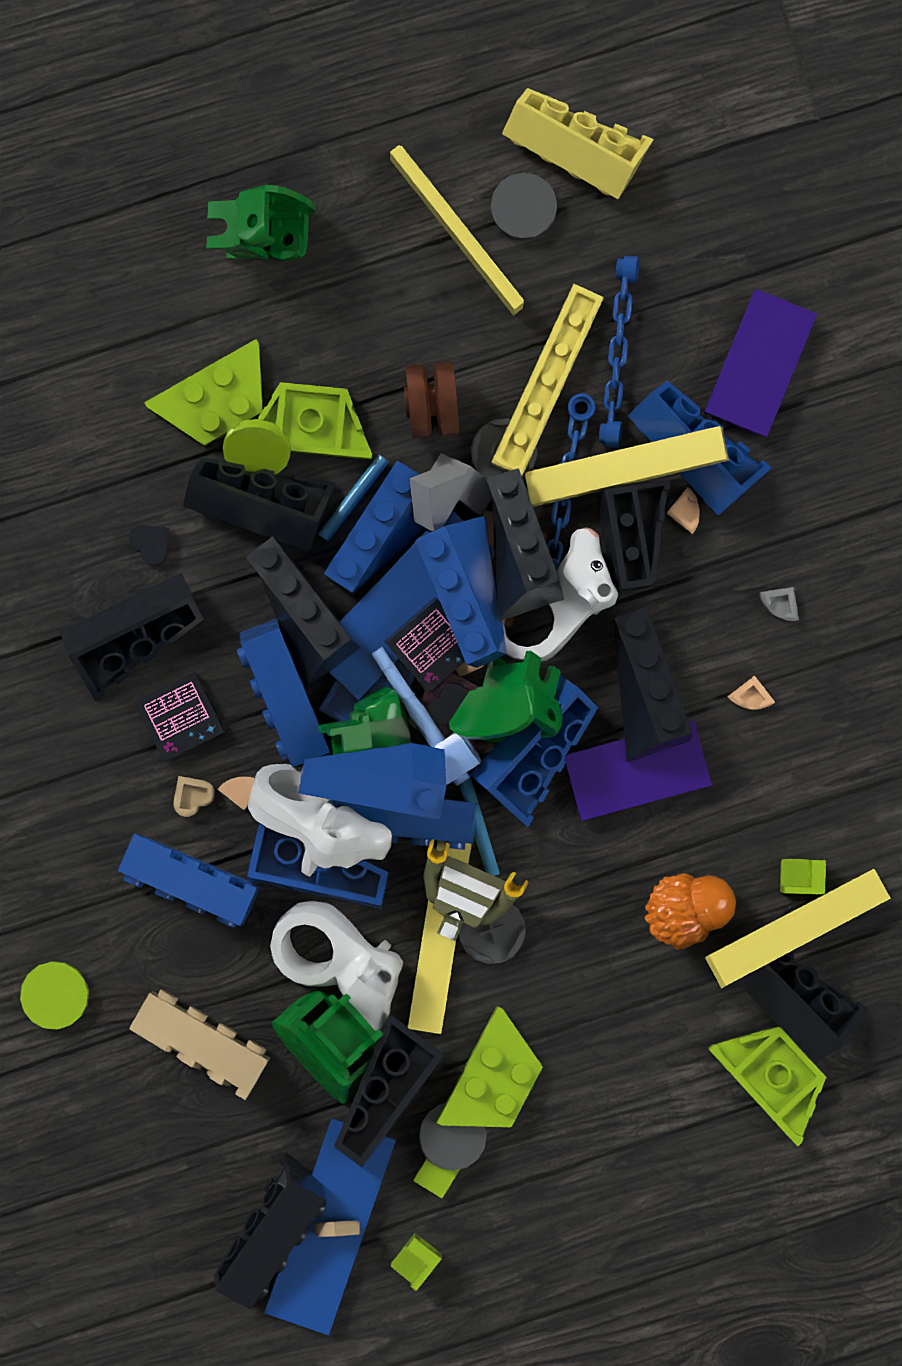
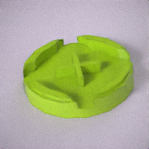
[223,419,291,475]
[20,961,89,1029]

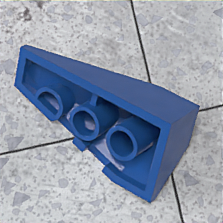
[298,743,446,820]

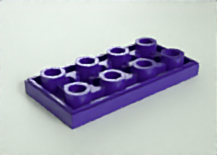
[704,289,817,439]
[564,720,712,821]

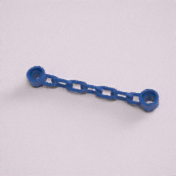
[599,255,639,448]
[547,393,595,571]

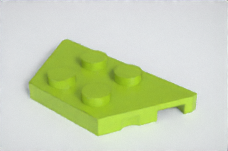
[144,339,263,447]
[258,382,372,460]
[435,1007,543,1127]
[708,1026,826,1147]

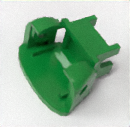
[206,185,316,262]
[449,651,562,743]
[318,686,411,754]
[272,991,383,1104]

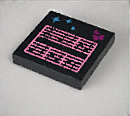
[384,597,465,693]
[134,672,225,763]

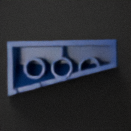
[628,381,772,515]
[324,461,425,596]
[415,516,507,668]
[470,675,598,827]
[335,800,477,850]

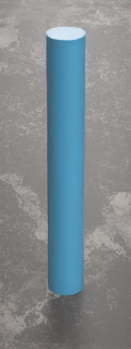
[318,454,389,542]
[459,777,500,876]

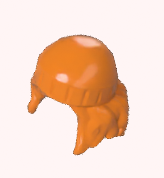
[645,873,736,950]

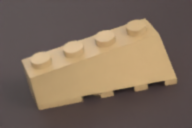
[129,989,270,1100]

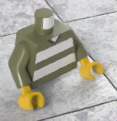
[423,839,528,941]

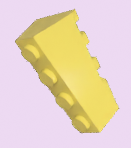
[502,88,654,199]

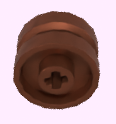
[404,361,459,439]

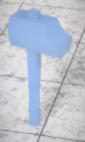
[372,647,482,786]

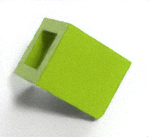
[780,859,826,895]
[391,1233,442,1291]

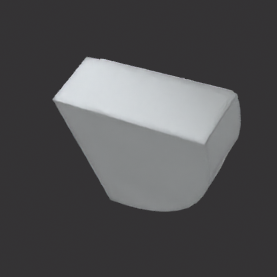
[759,587,799,621]

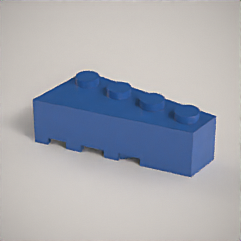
[237,618,330,768]
[247,823,388,910]
[118,833,261,928]

